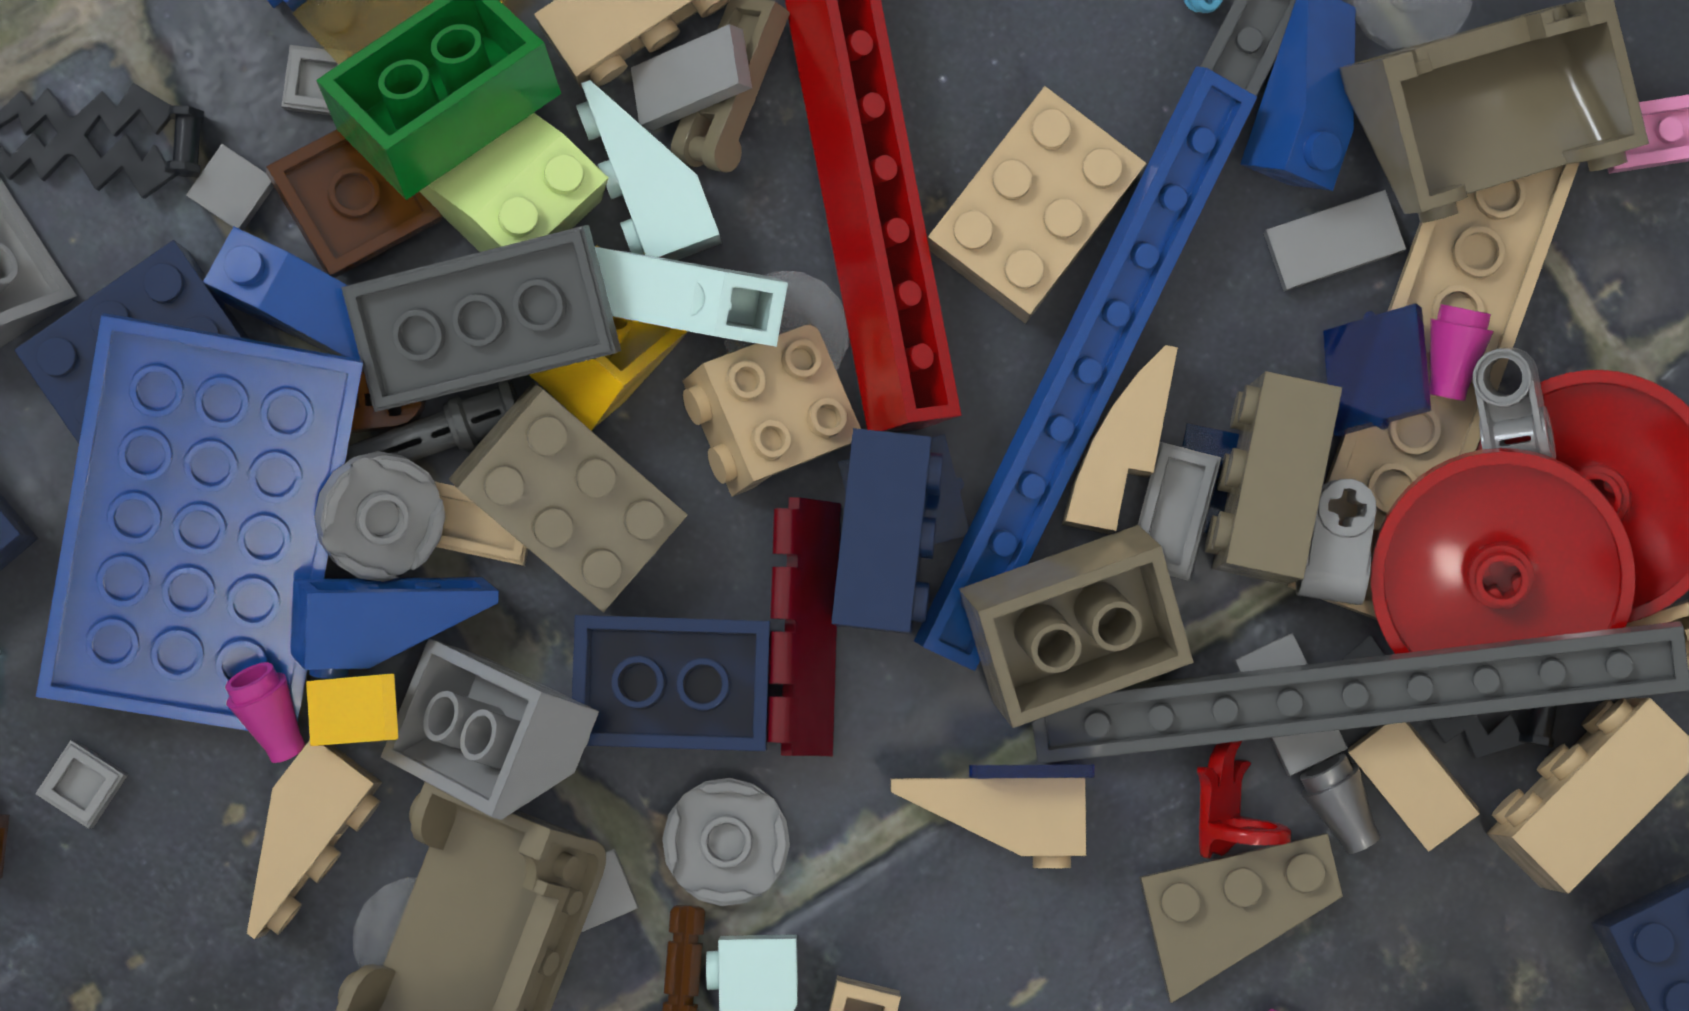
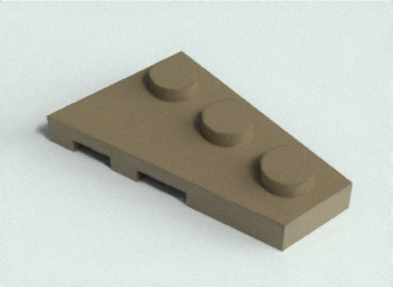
[1139,833,1343,1003]

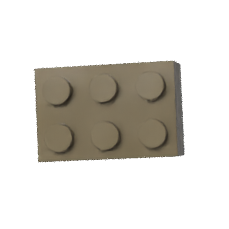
[1205,371,1343,585]
[449,382,688,613]
[959,525,1194,728]

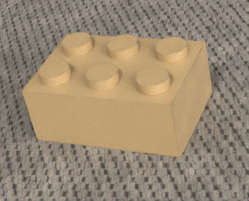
[928,86,1147,324]
[1486,698,1689,894]

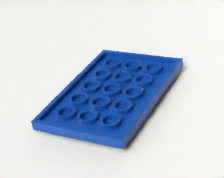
[36,313,363,731]

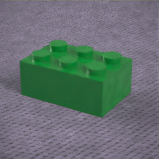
[316,0,561,200]

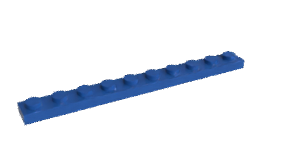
[914,66,1257,671]

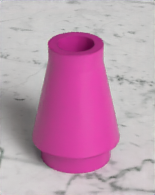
[1428,304,1494,401]
[225,662,306,763]

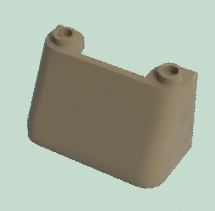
[1339,0,1649,223]
[335,782,606,1011]

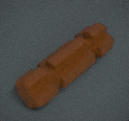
[662,905,705,1011]

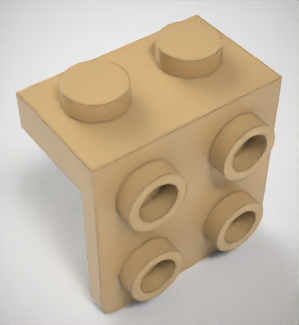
[683,325,861,497]

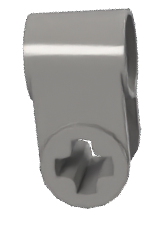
[1473,348,1556,459]
[1296,479,1376,605]

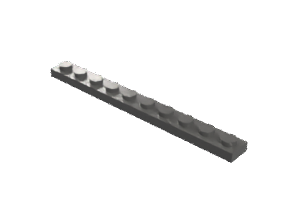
[1032,621,1689,764]

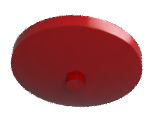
[1476,370,1689,623]
[1370,448,1636,654]

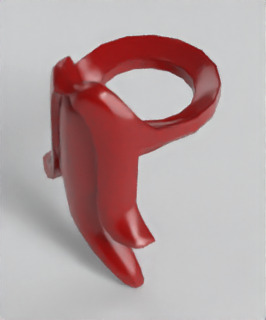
[1197,741,1291,859]

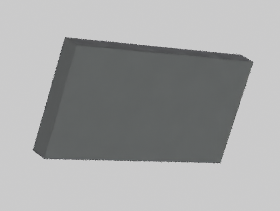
[341,225,621,412]

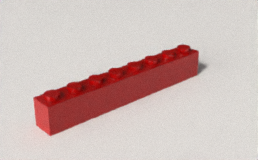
[785,0,962,433]

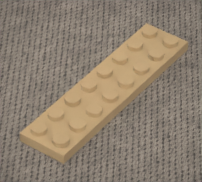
[1287,162,1580,620]

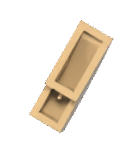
[1061,345,1178,534]

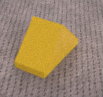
[306,674,398,746]

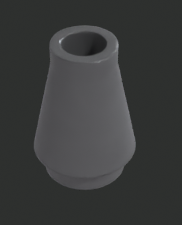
[1300,754,1381,854]

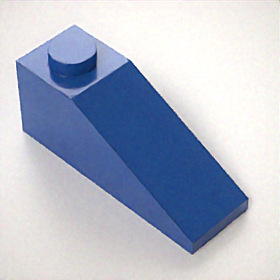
[1240,0,1356,191]
[203,226,363,369]
[291,577,499,679]

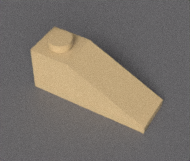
[890,777,1086,868]

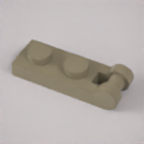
[671,0,790,173]

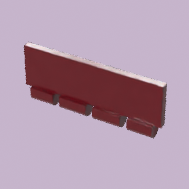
[766,497,841,757]

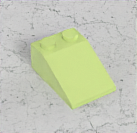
[419,113,608,252]

